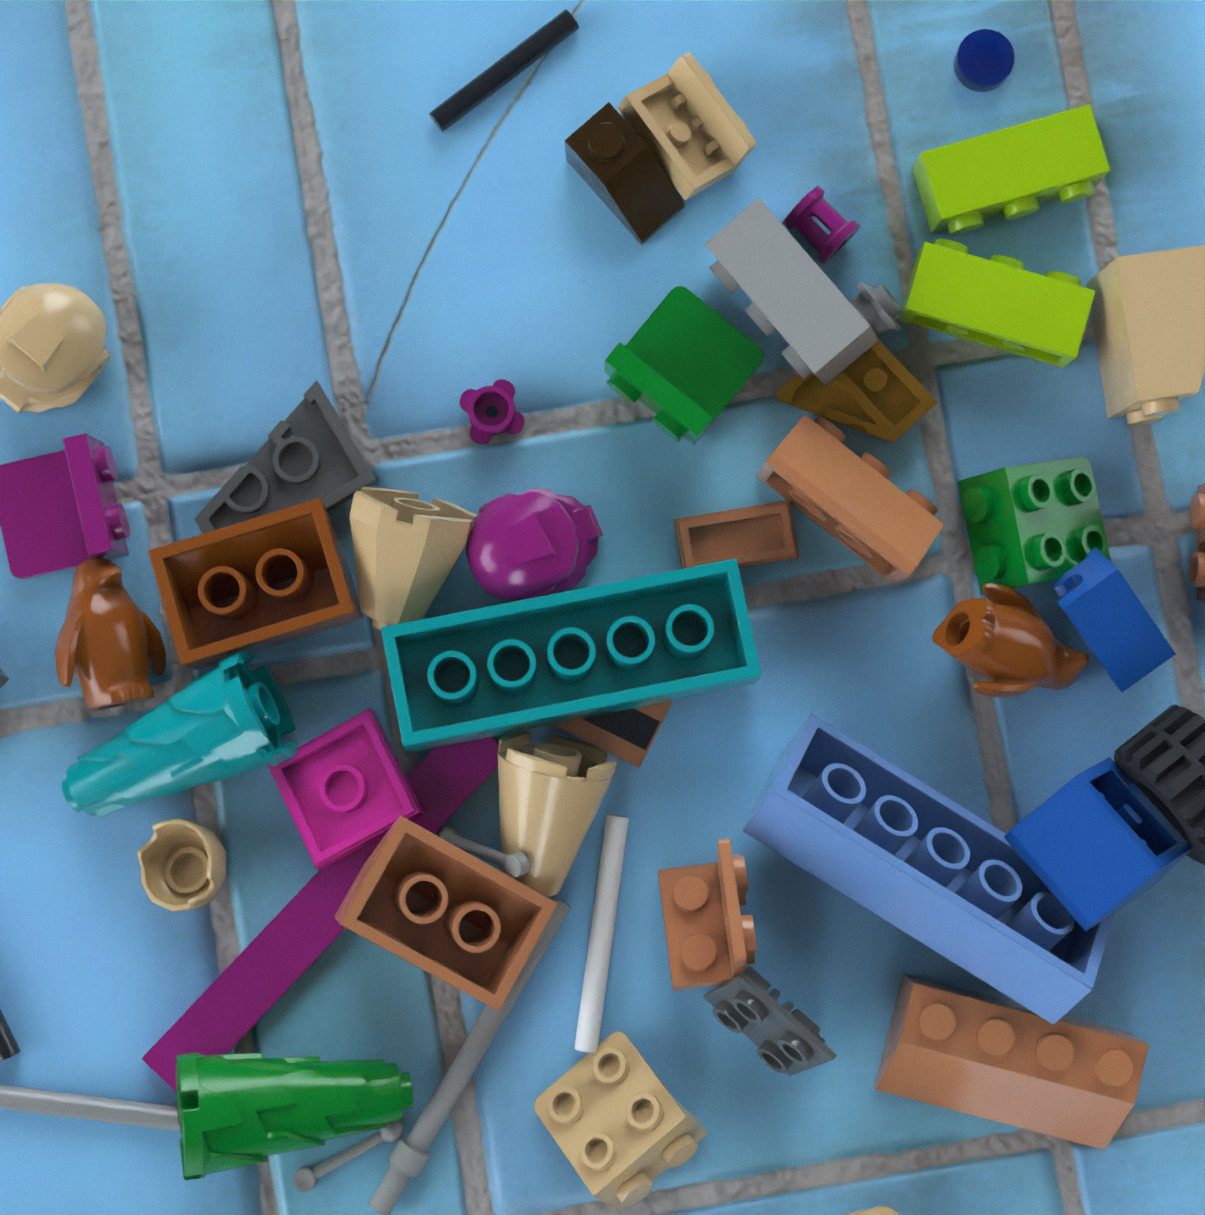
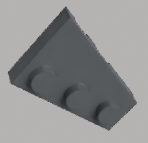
[194,380,379,534]

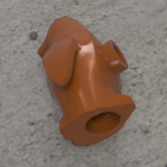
[55,557,166,711]
[932,583,1089,698]

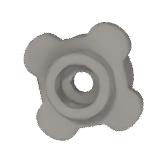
[850,281,903,338]

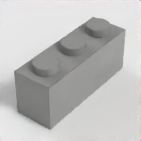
[704,197,879,386]

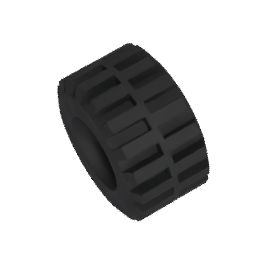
[1114,705,1205,865]

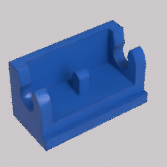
[1052,547,1176,692]

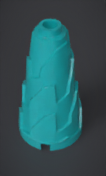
[62,649,298,817]

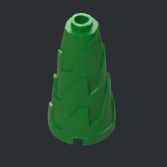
[176,1052,413,1180]

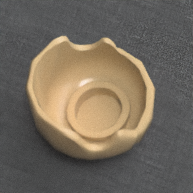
[137,818,227,912]

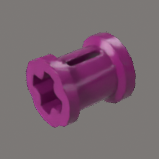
[782,186,860,264]

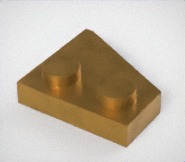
[774,340,937,443]

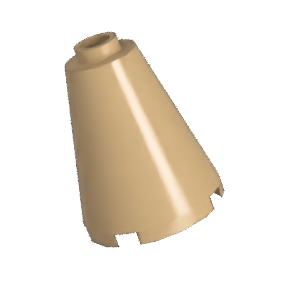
[498,732,617,896]

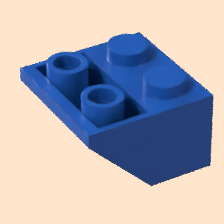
[1004,757,1193,932]

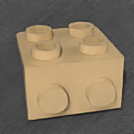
[534,1032,708,1211]

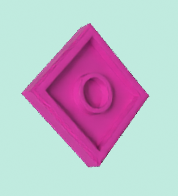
[268,709,425,870]

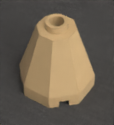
[349,486,477,630]

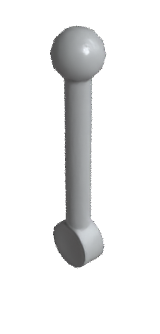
[436,826,530,878]
[293,1121,404,1192]

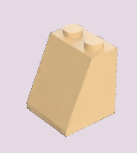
[1087,245,1205,426]

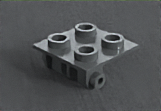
[703,965,837,1076]

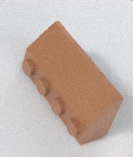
[874,973,1149,1150]

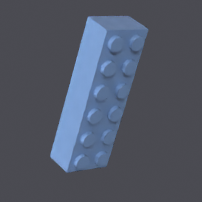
[742,713,1115,1025]

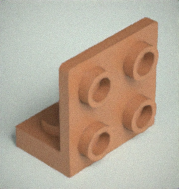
[658,838,757,991]

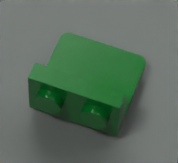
[605,286,764,445]
[957,457,1111,595]

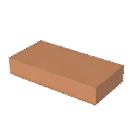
[674,500,799,569]

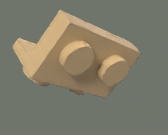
[617,52,756,201]

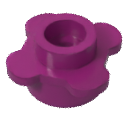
[459,379,525,445]

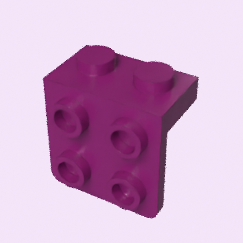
[0,433,130,579]

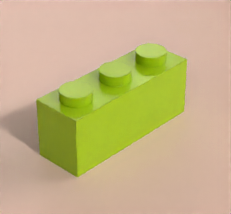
[912,104,1111,236]
[898,239,1096,368]

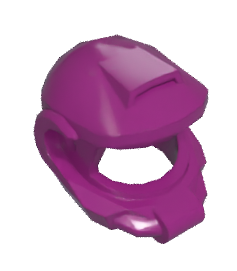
[466,488,603,601]

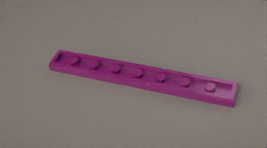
[141,737,499,1092]

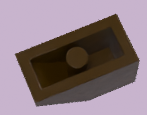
[565,102,685,245]

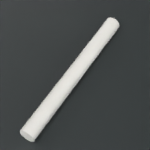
[574,814,629,1053]

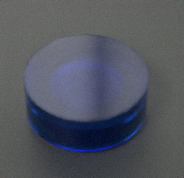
[954,29,1015,92]

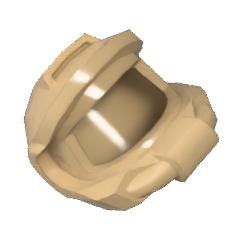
[0,282,111,414]

